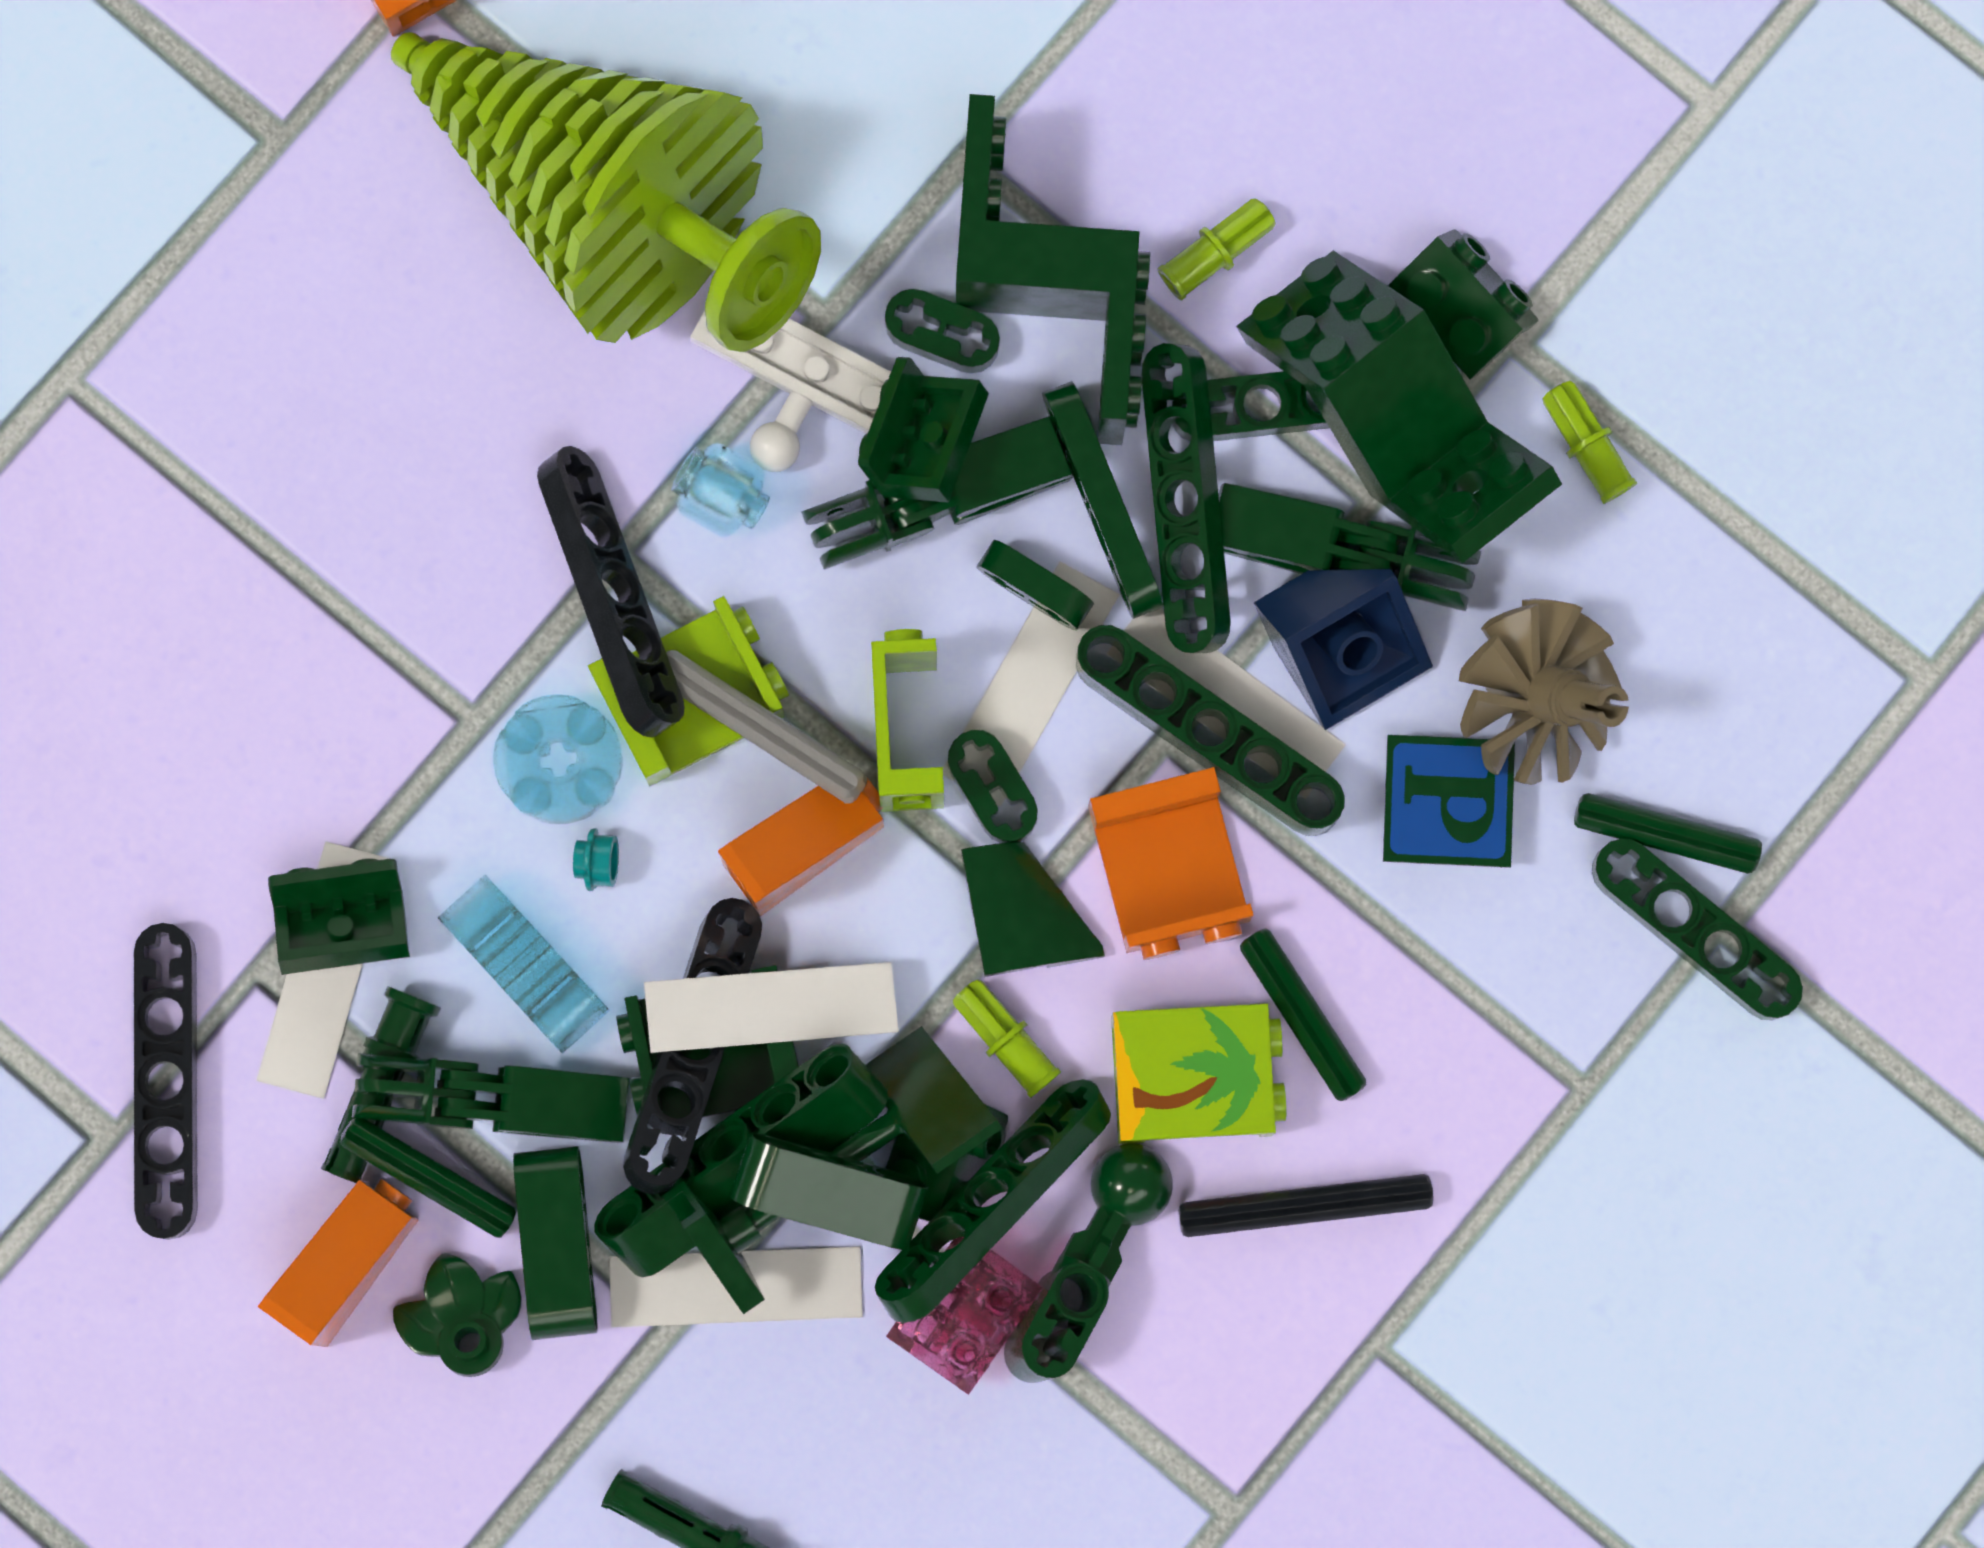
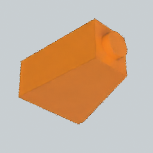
[717,778,884,917]
[257,1178,419,1347]

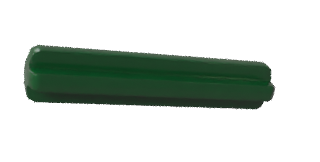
[1574,793,1762,874]
[1240,928,1367,1101]
[339,1118,516,1238]

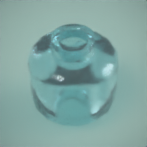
[671,443,770,537]

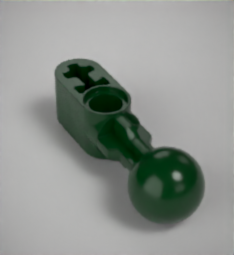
[1004,1143,1173,1383]

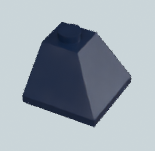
[1253,569,1433,730]

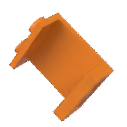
[1088,767,1254,960]

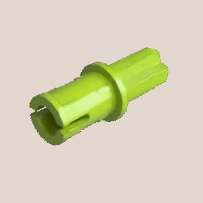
[1157,198,1276,301]
[1542,381,1638,504]
[953,979,1061,1098]

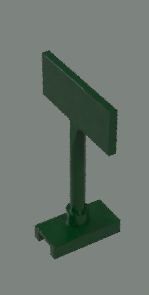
[662,1026,1002,1314]

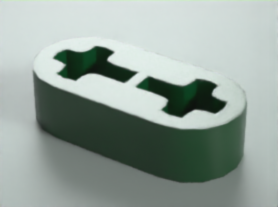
[885,289,1000,374]
[976,539,1094,631]
[948,730,1038,843]

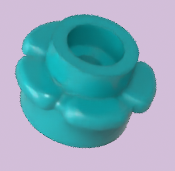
[573,828,619,892]

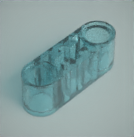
[437,874,610,1054]

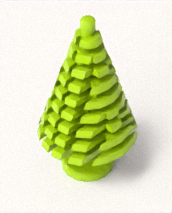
[391,32,821,352]

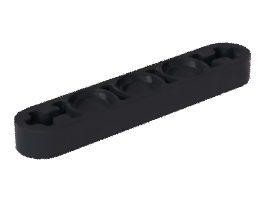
[537,446,685,738]
[623,898,762,1194]
[134,923,198,1240]

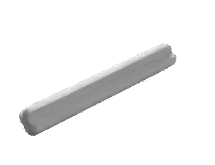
[666,650,867,804]

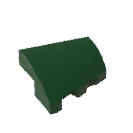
[961,842,1105,977]

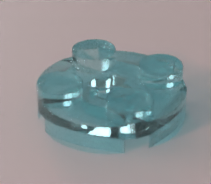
[493,694,623,824]

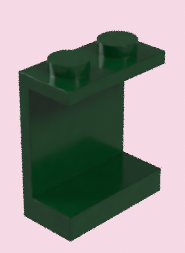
[616,965,799,1119]

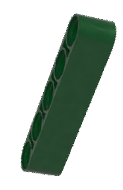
[1076,625,1345,836]
[594,1044,888,1277]

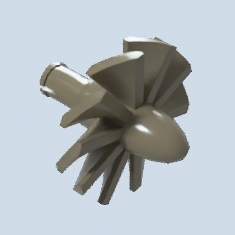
[1458,598,1629,785]

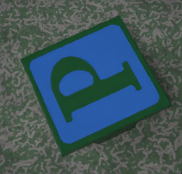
[1383,735,1515,868]

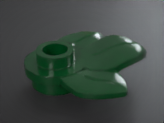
[393,1253,522,1377]

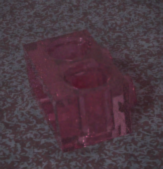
[885,1237,1043,1395]

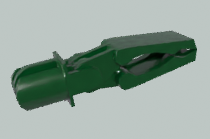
[801,416,1074,570]
[1218,483,1482,611]
[352,1053,630,1143]

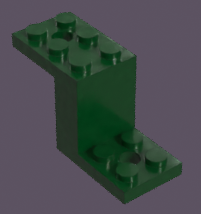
[956,94,1151,446]
[1236,250,1562,563]

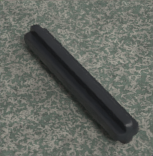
[1178,1174,1434,1237]

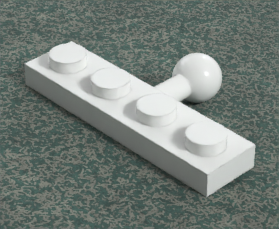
[690,310,891,472]

